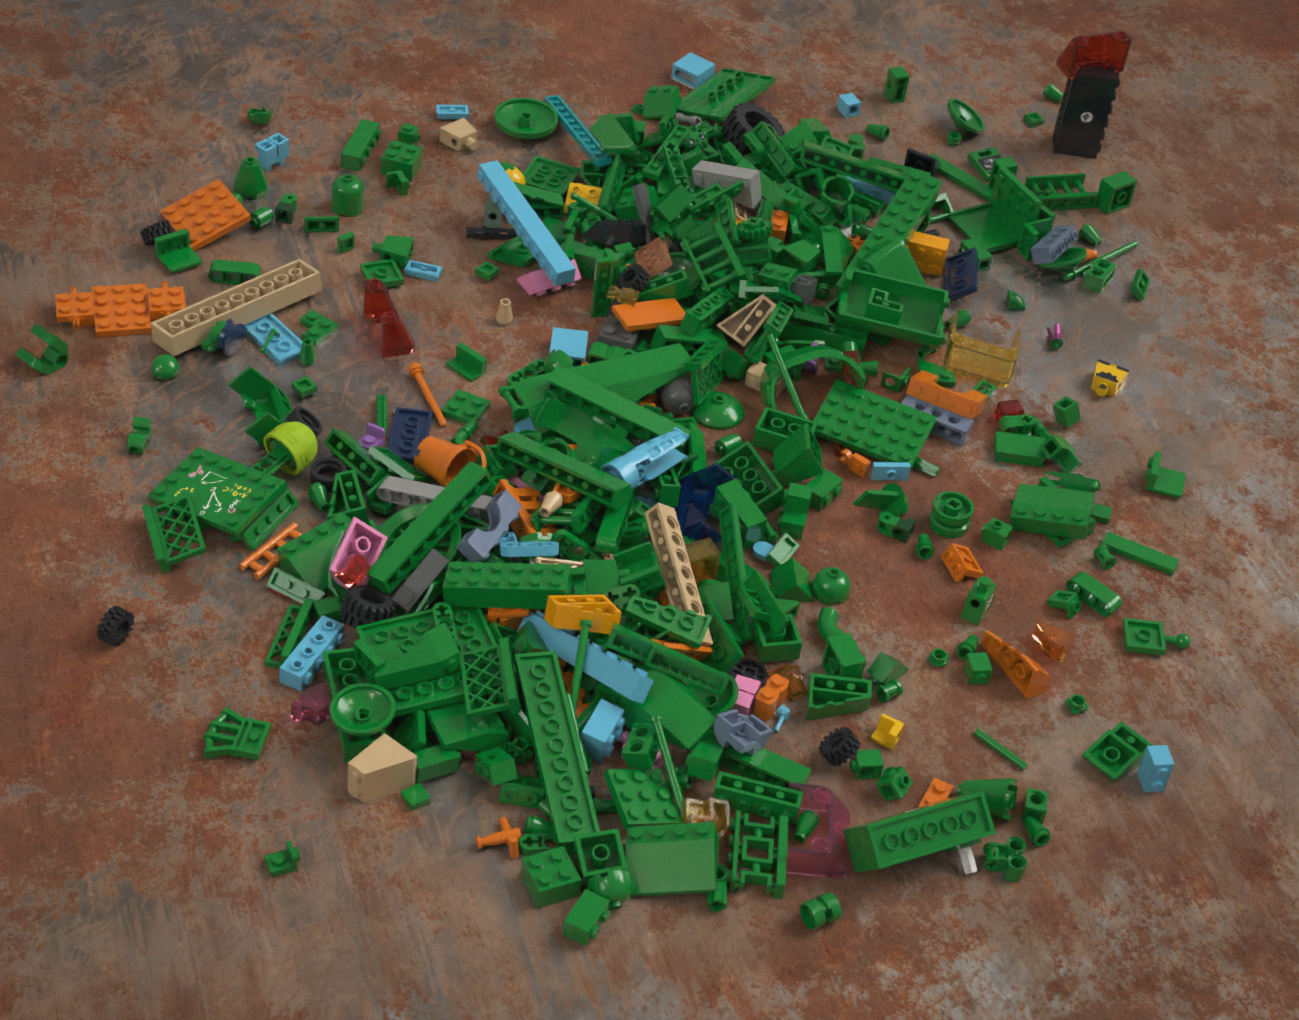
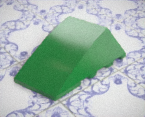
[618,667,716,751]

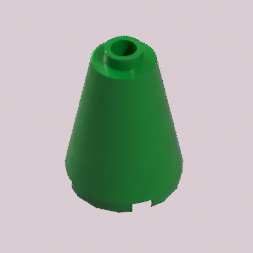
[957,778,1018,821]

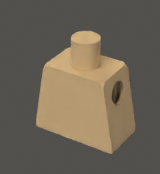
[440,118,478,151]

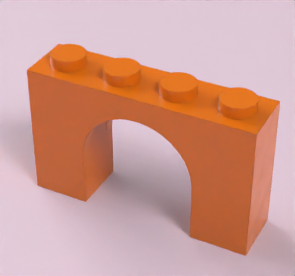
[906,370,988,419]

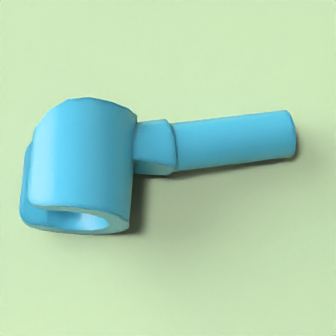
[773,705,790,733]

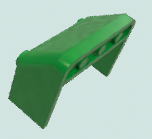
[589,112,647,164]
[228,366,292,446]

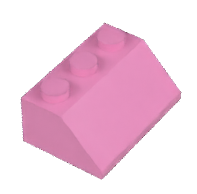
[517,259,581,296]
[329,517,388,590]

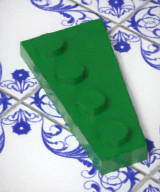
[623,596,713,649]

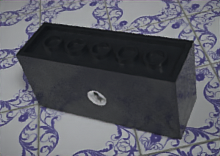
[1052,57,1120,159]

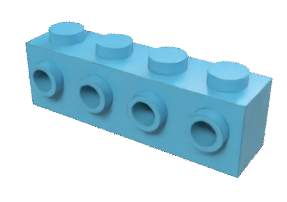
[279,615,346,692]

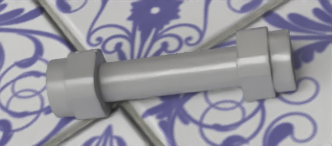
[673,113,702,126]

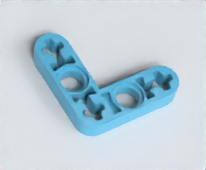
[497,532,559,557]

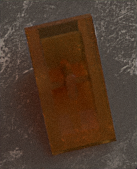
[767,665,807,702]

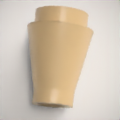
[496,298,513,325]
[539,491,563,518]

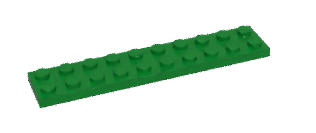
[513,651,600,847]

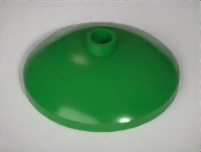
[947,98,985,133]
[1038,247,1087,273]
[652,252,703,292]
[690,391,745,430]
[687,671,739,718]
[330,683,396,736]

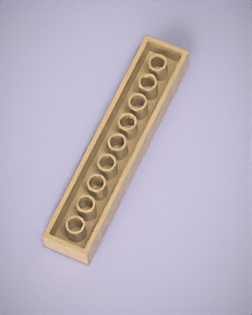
[151,259,322,356]

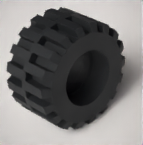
[340,585,397,629]

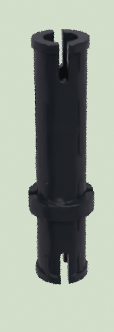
[466,226,518,240]

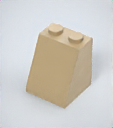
[348,733,417,803]

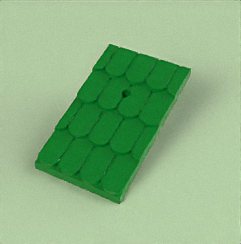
[676,68,776,122]

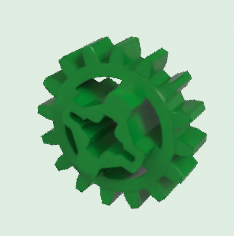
[737,217,773,240]

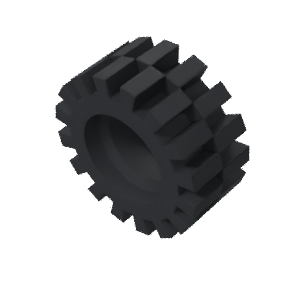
[140,220,174,246]
[616,264,650,297]
[96,606,135,647]
[819,727,860,766]

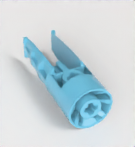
[601,427,689,491]

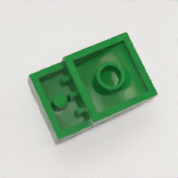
[1082,721,1153,781]

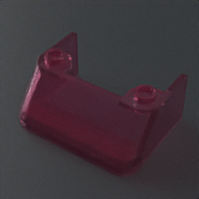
[786,782,851,879]

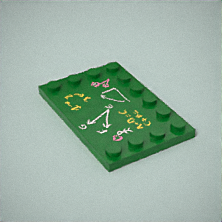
[147,447,287,537]

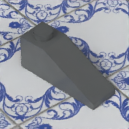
[392,548,449,612]

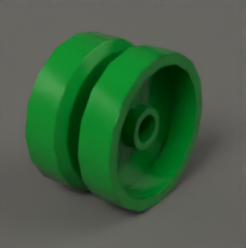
[928,491,974,539]

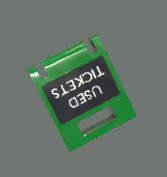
[967,147,1003,181]

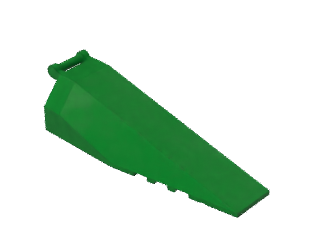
[498,343,691,438]

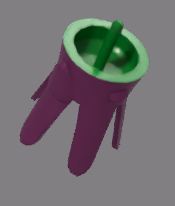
[1047,324,1065,349]

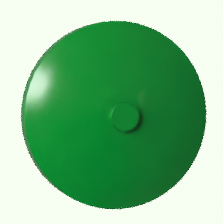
[494,98,558,139]

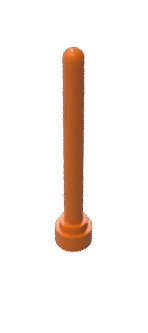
[407,362,447,427]

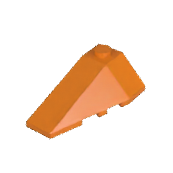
[981,630,1051,699]

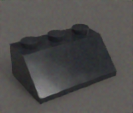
[583,218,646,245]

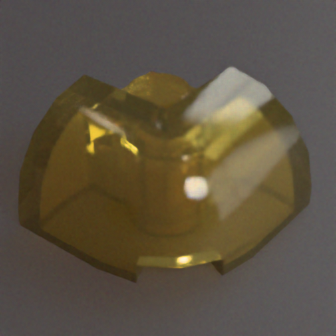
[681,797,730,837]

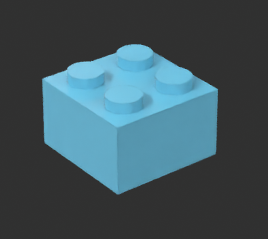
[581,699,625,763]

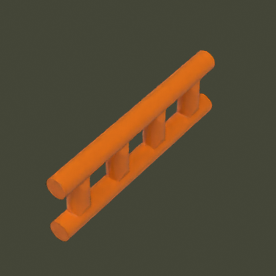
[238,522,308,580]

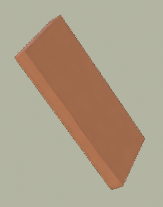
[634,236,673,279]

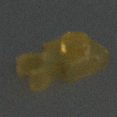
[606,285,640,306]

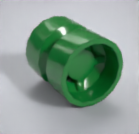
[799,892,842,931]

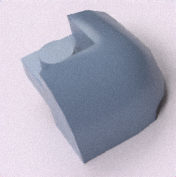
[714,709,773,755]

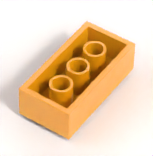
[907,231,950,277]

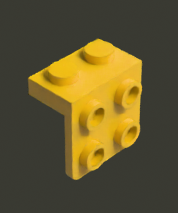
[564,182,602,214]

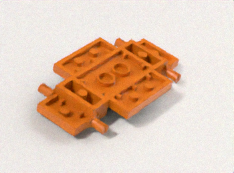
[55,281,186,337]

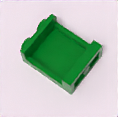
[613,541,665,597]

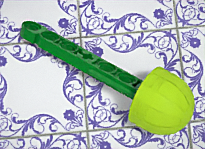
[185,422,318,534]

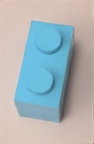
[1137,745,1175,792]

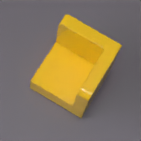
[871,714,905,750]

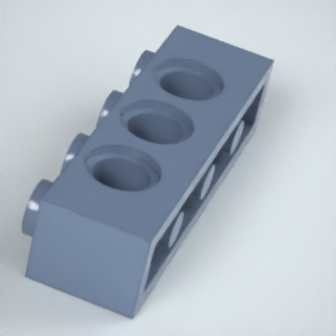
[1031,225,1077,264]
[901,394,974,446]

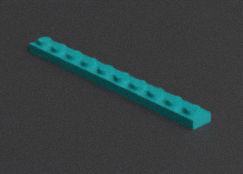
[544,95,612,167]

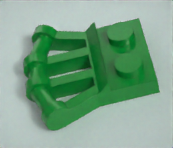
[203,708,271,760]

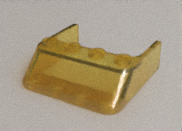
[943,312,1021,387]

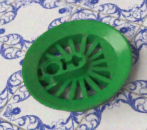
[378,503,461,582]

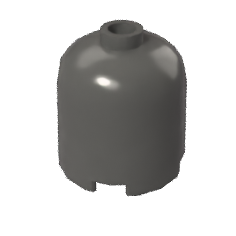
[655,374,695,415]

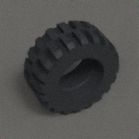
[722,103,784,156]

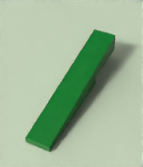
[605,622,730,696]

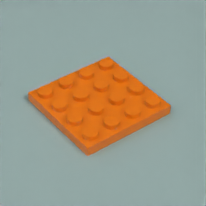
[160,179,252,251]

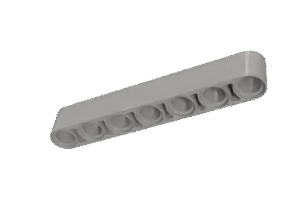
[376,476,493,523]

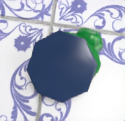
[201,319,247,356]

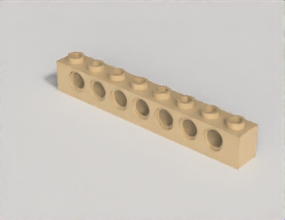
[645,503,713,647]

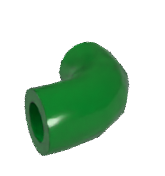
[816,607,846,643]

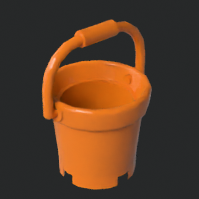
[414,436,487,487]

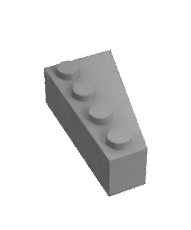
[692,160,762,209]

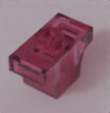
[291,682,332,726]

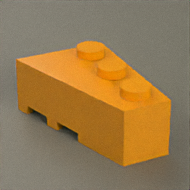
[544,595,622,634]

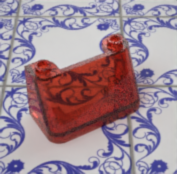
[1056,31,1132,79]
[363,278,415,358]

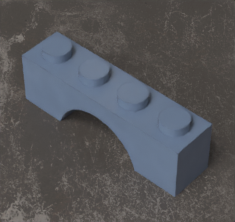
[456,490,522,562]

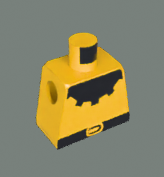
[1091,359,1130,397]

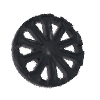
[729,659,768,690]

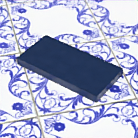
[945,247,978,302]
[388,407,433,464]

